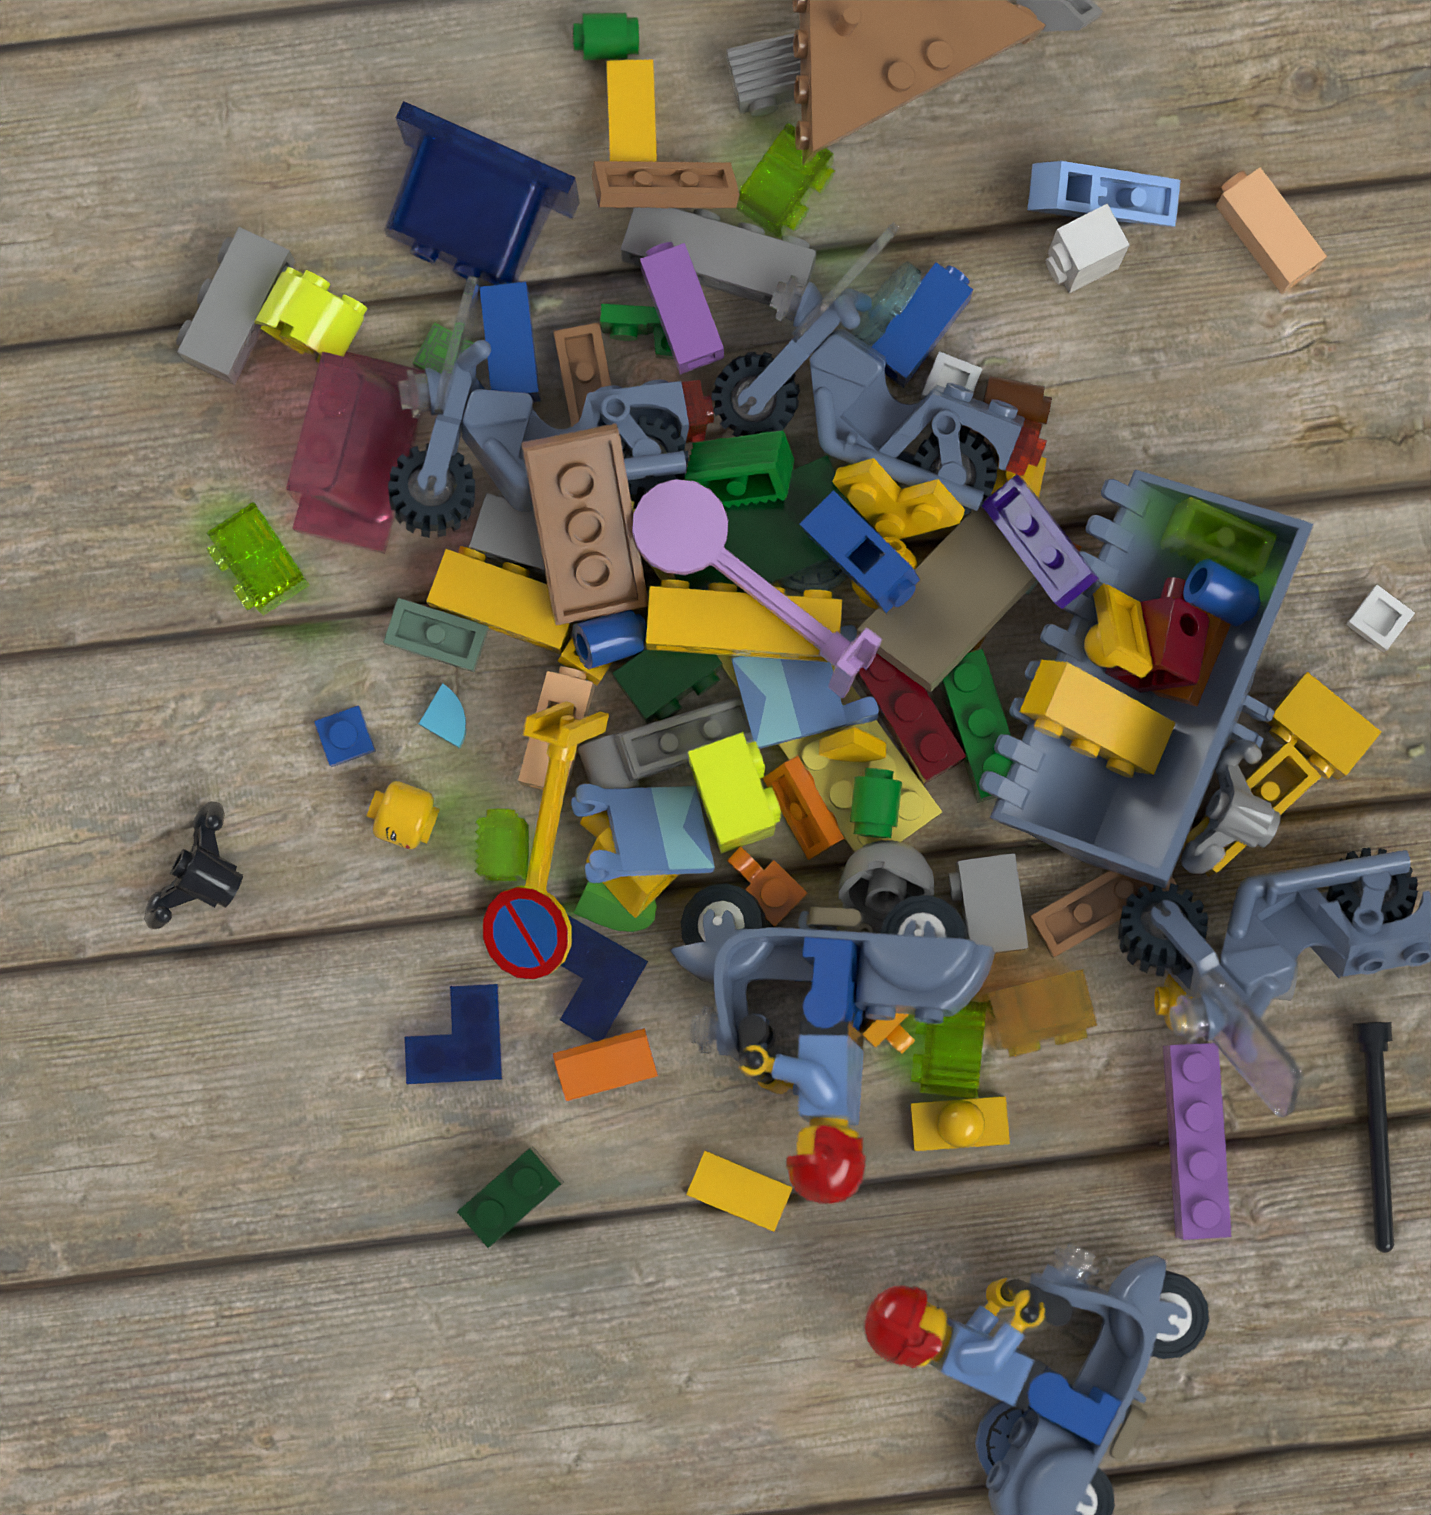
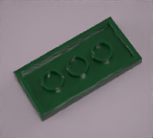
[673,455,852,593]

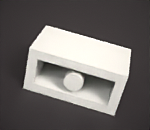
[1046,204,1129,293]

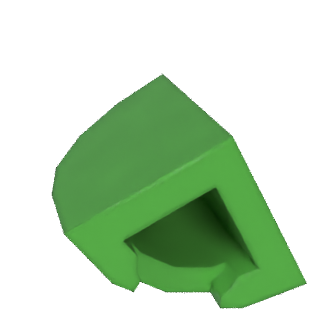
[574,881,657,932]

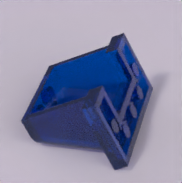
[384,101,580,285]

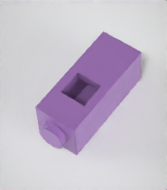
[640,242,724,374]

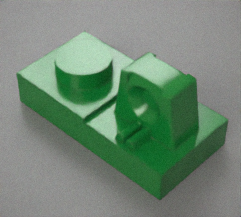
[600,304,674,359]

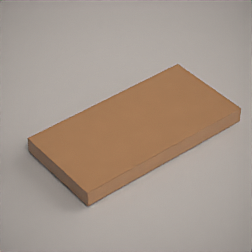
[521,424,649,625]

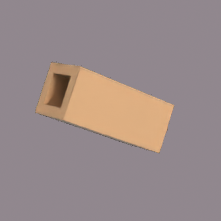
[1216,167,1327,294]
[518,666,595,796]

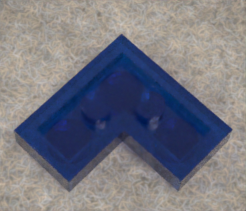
[560,915,648,1041]
[404,984,503,1084]

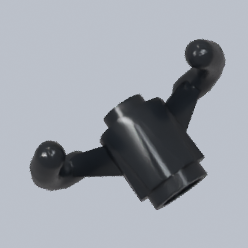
[144,801,243,929]

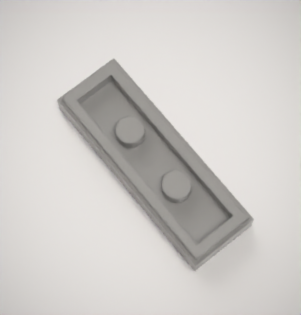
[614,696,753,782]

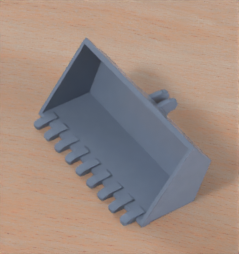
[979,470,1313,888]

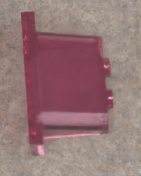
[286,351,426,554]

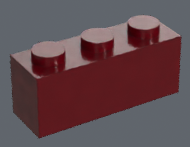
[855,653,966,785]

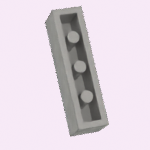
[621,208,816,313]

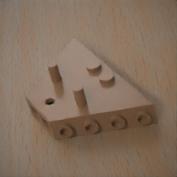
[792,0,1046,165]

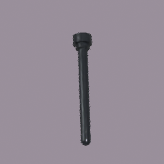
[1353,1022,1394,1253]

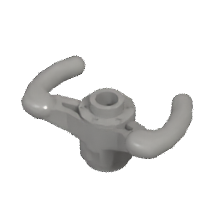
[1181,739,1280,874]

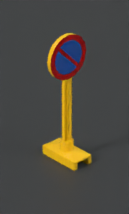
[483,701,609,980]

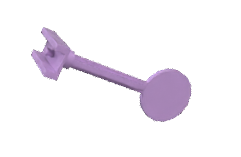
[632,480,882,699]

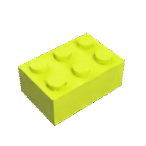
[688,732,781,854]

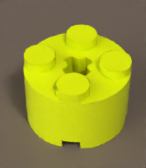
[254,267,367,369]

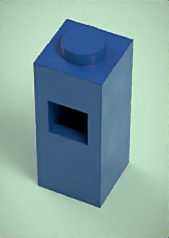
[871,262,974,388]
[479,282,541,402]
[800,491,920,613]

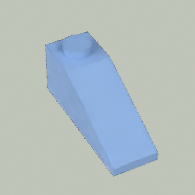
[1028,161,1181,227]

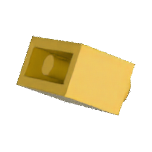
[1265,672,1381,780]

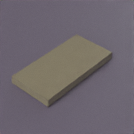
[856,507,1037,693]

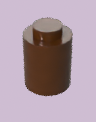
[983,375,1052,432]

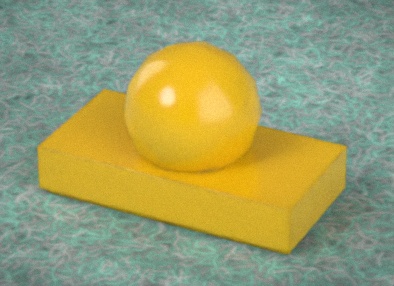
[1084,583,1153,678]
[910,1096,1010,1151]

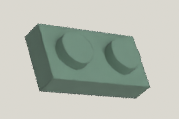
[383,598,489,673]

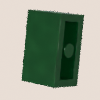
[612,648,723,724]
[457,1147,564,1248]

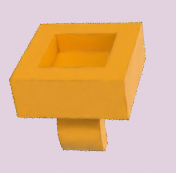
[859,1013,915,1054]

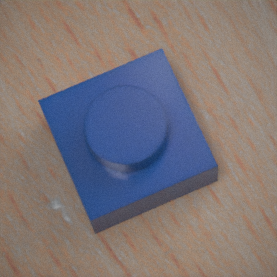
[314,705,376,767]

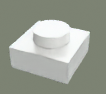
[921,352,983,399]
[1346,585,1415,653]

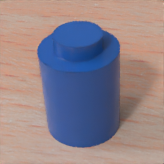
[1183,559,1261,626]
[572,610,647,669]

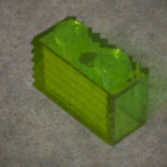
[736,122,836,238]
[1160,497,1276,579]
[207,502,310,616]
[474,809,529,881]
[910,1001,987,1099]

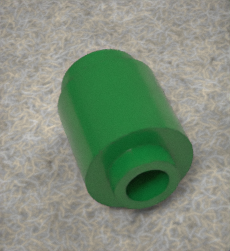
[573,12,639,61]
[850,768,902,839]

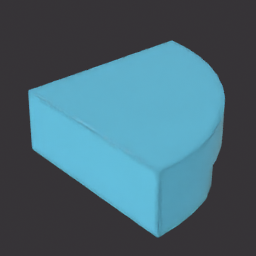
[418,683,466,749]

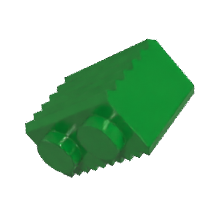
[685,431,794,508]

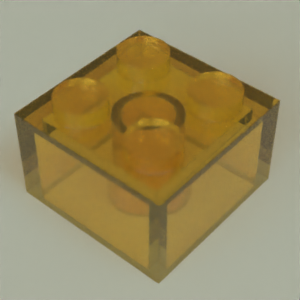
[981,969,1098,1057]

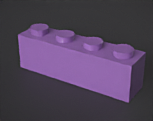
[1163,1043,1232,1240]

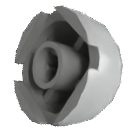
[839,840,934,932]

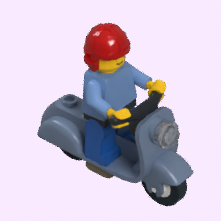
[670,883,995,1204]
[863,1242,1209,1515]

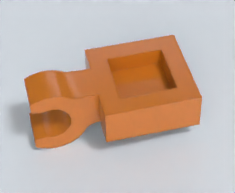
[727,847,808,927]

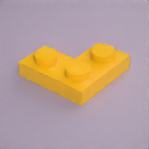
[832,458,965,539]

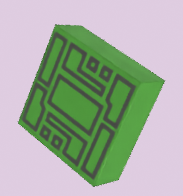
[413,322,474,381]

